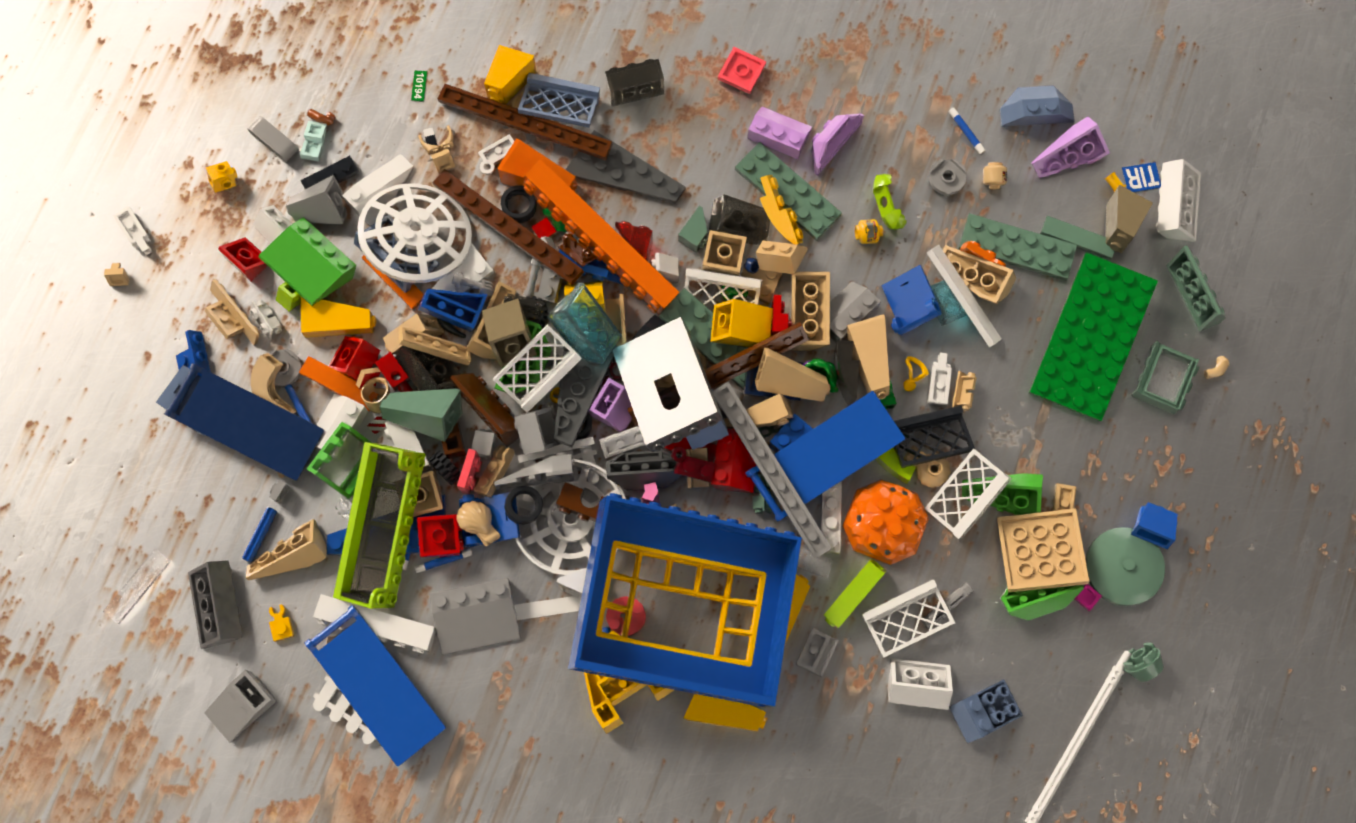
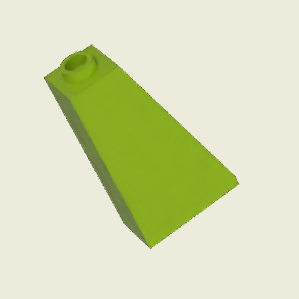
[824,558,887,628]

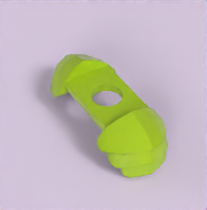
[873,174,907,230]

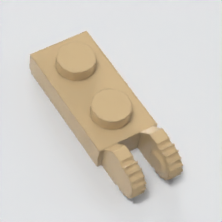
[474,445,515,497]

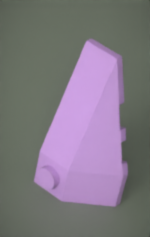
[1031,117,1110,178]

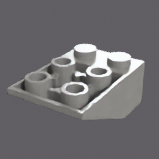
[204,670,277,743]

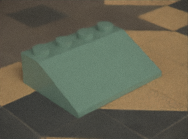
[1166,245,1226,332]

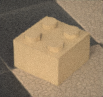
[702,230,747,276]

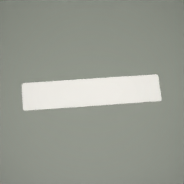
[514,596,581,620]

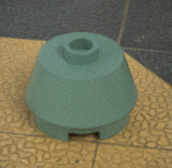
[1123,642,1164,682]

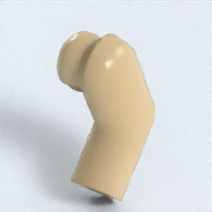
[1204,356,1229,379]

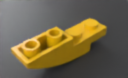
[760,175,803,245]

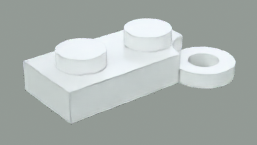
[478,134,514,175]

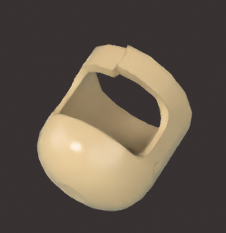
[361,377,390,414]

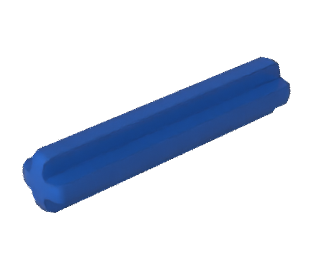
[242,507,277,563]

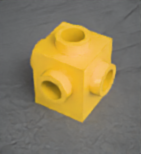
[206,161,237,193]

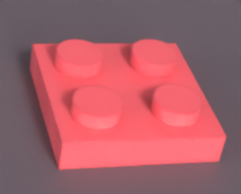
[718,47,766,94]
[457,449,482,494]

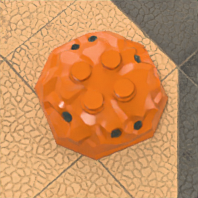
[842,479,929,565]

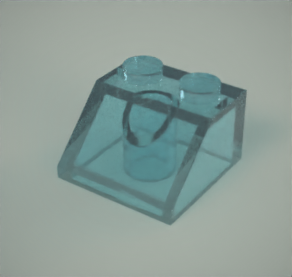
[931,280,967,326]

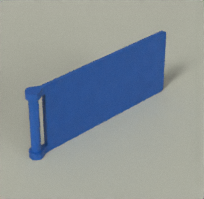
[745,391,905,522]
[304,604,446,766]

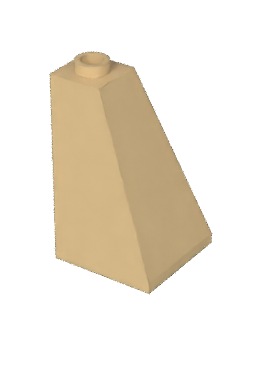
[847,314,890,400]

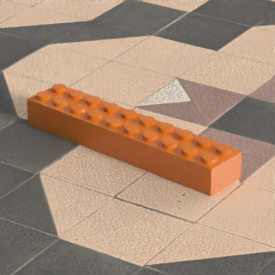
[523,159,680,315]

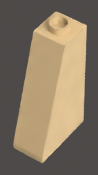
[755,348,830,402]

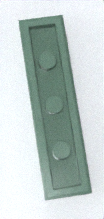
[1040,215,1114,260]

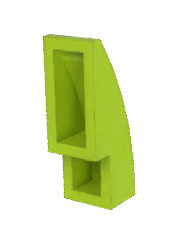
[875,448,916,484]

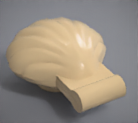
[903,445,951,488]
[456,501,500,547]

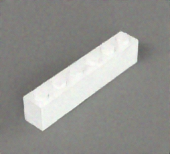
[313,594,436,654]

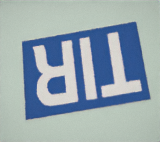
[1122,162,1161,192]

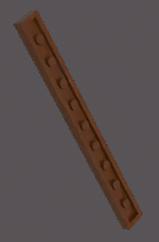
[437,84,613,160]
[432,169,584,286]
[628,322,809,427]

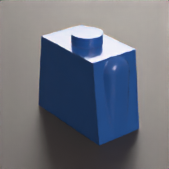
[1131,502,1178,550]

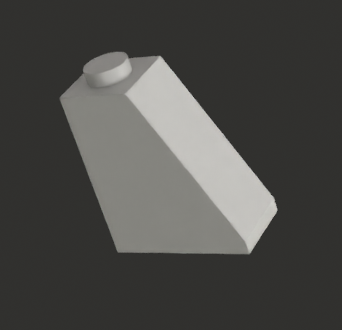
[286,175,347,224]

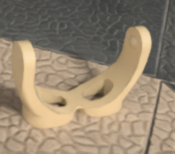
[418,125,454,155]

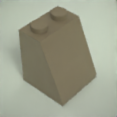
[1105,185,1153,254]
[482,299,537,367]

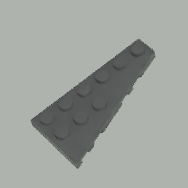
[565,130,686,204]

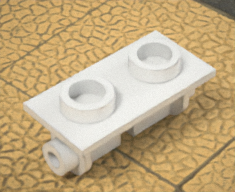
[249,300,282,340]

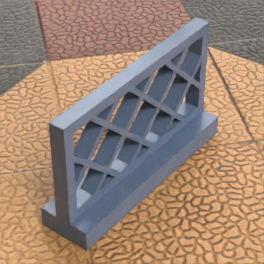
[518,73,600,128]
[354,215,439,293]

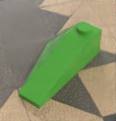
[962,473,1043,515]

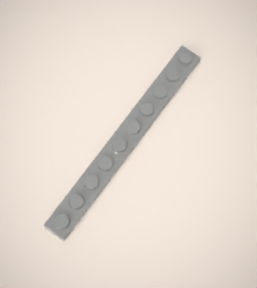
[712,382,832,559]

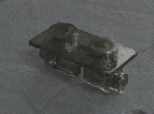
[504,293,545,320]

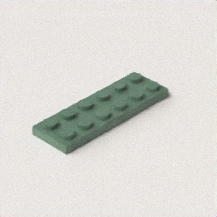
[735,142,842,241]
[958,213,1077,281]
[659,288,749,390]

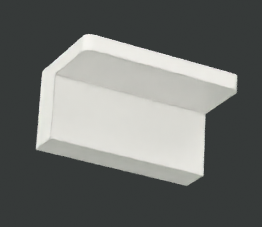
[253,205,292,244]

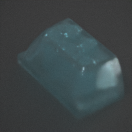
[547,283,622,364]

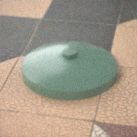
[1085,527,1165,606]

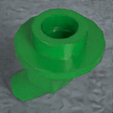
[721,285,748,300]

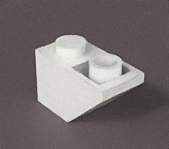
[652,253,679,282]

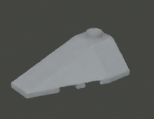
[494,452,575,489]

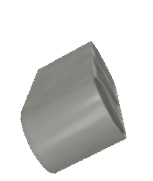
[247,116,299,162]

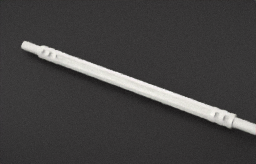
[1024,650,1132,823]

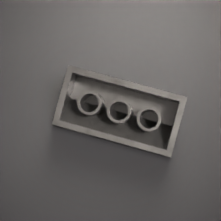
[188,560,242,649]

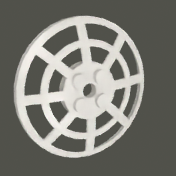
[358,184,472,283]
[515,459,626,576]

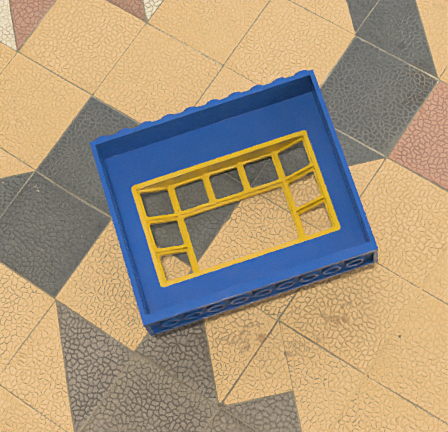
[568,493,802,707]

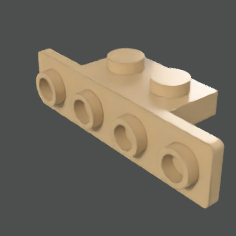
[205,279,259,345]

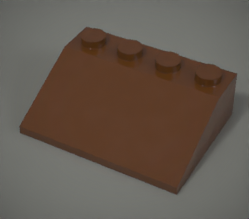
[450,373,519,447]

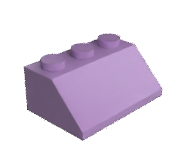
[747,107,812,159]

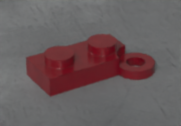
[671,447,716,482]

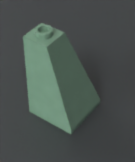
[380,389,463,442]

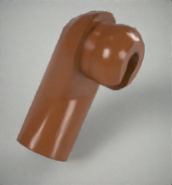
[307,109,336,125]

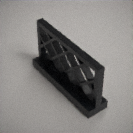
[894,406,975,468]

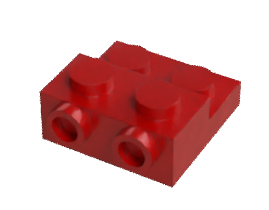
[771,295,792,336]
[417,514,463,558]

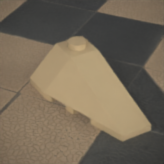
[943,245,1017,304]

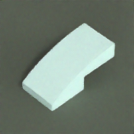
[300,121,327,162]

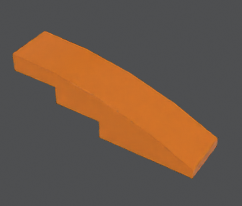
[299,356,379,412]

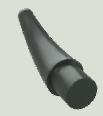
[437,319,466,338]

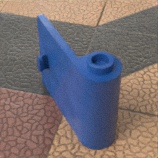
[881,265,942,335]
[459,492,520,547]

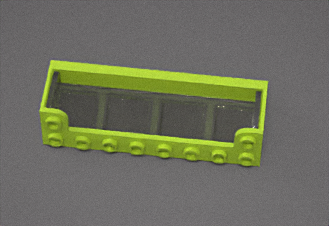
[333,442,426,609]

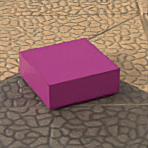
[1074,584,1102,612]

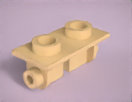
[952,371,977,413]

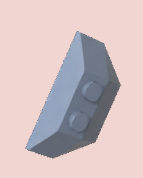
[999,85,1075,127]

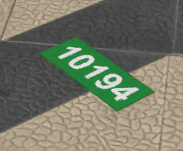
[411,70,427,101]

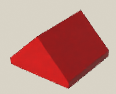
[218,237,268,282]

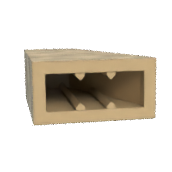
[383,313,444,355]

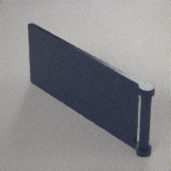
[164,363,324,481]

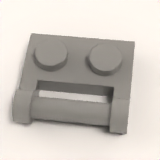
[523,258,562,303]

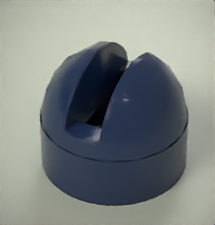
[743,257,759,274]

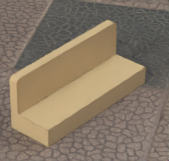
[605,294,626,347]

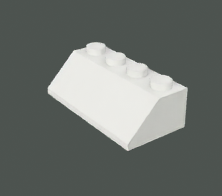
[1156,159,1201,242]

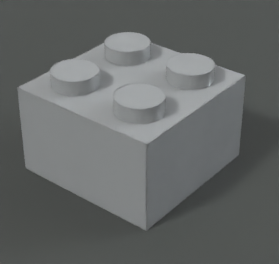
[514,407,560,455]

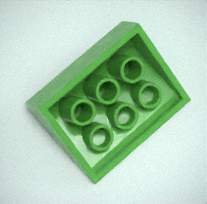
[259,217,356,306]

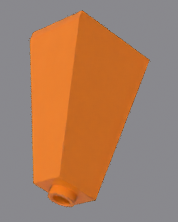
[497,138,578,192]

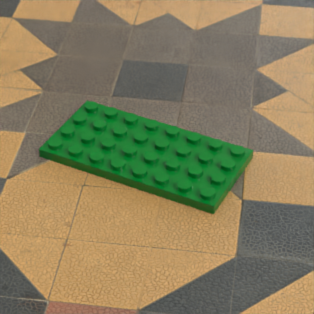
[1029,252,1158,421]

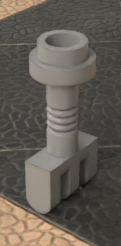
[452,272,493,297]

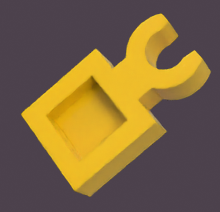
[269,604,294,642]

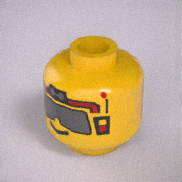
[855,219,883,244]

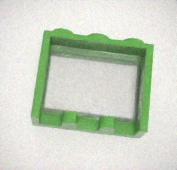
[307,422,372,499]

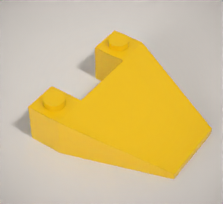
[584,631,674,734]

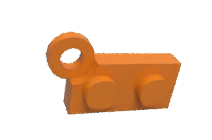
[960,241,1006,267]

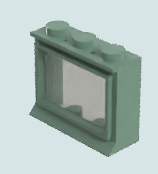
[1131,340,1199,414]

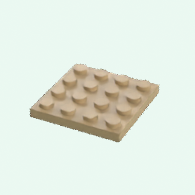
[997,508,1089,593]

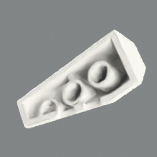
[342,154,414,226]

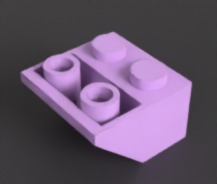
[589,378,632,432]

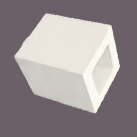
[471,428,496,459]

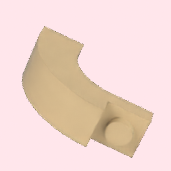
[251,353,297,415]

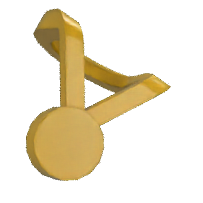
[903,356,929,391]

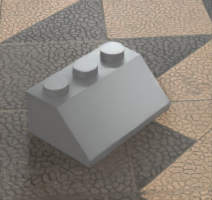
[830,281,881,345]

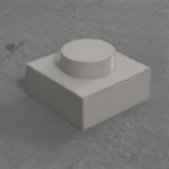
[269,480,290,504]

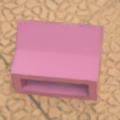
[642,482,660,504]

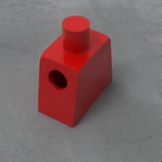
[375,352,413,392]

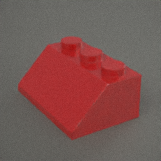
[711,429,757,493]

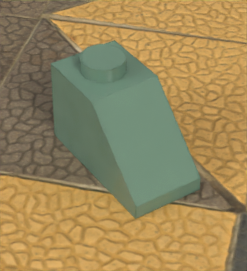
[678,205,708,253]

